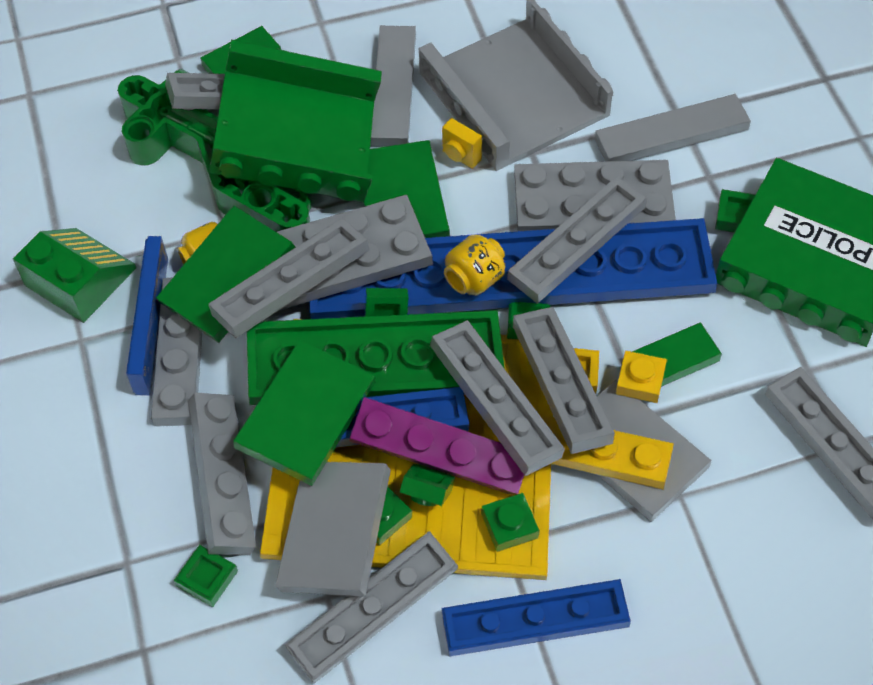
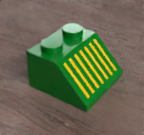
[13,228,136,323]

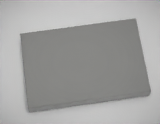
[597,380,712,522]
[275,462,391,596]

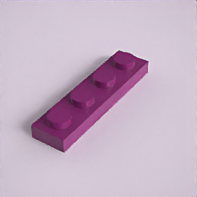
[349,397,524,496]

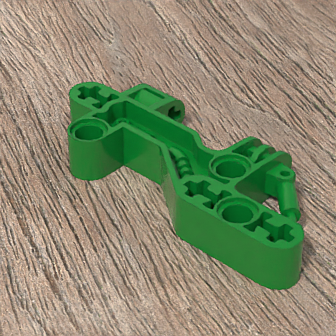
[117,69,311,232]

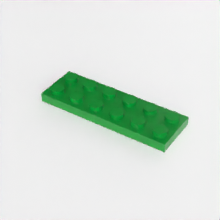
[247,310,505,405]

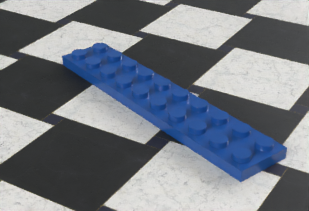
[309,218,717,319]

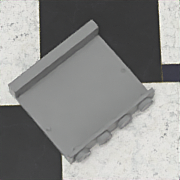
[418,0,613,171]

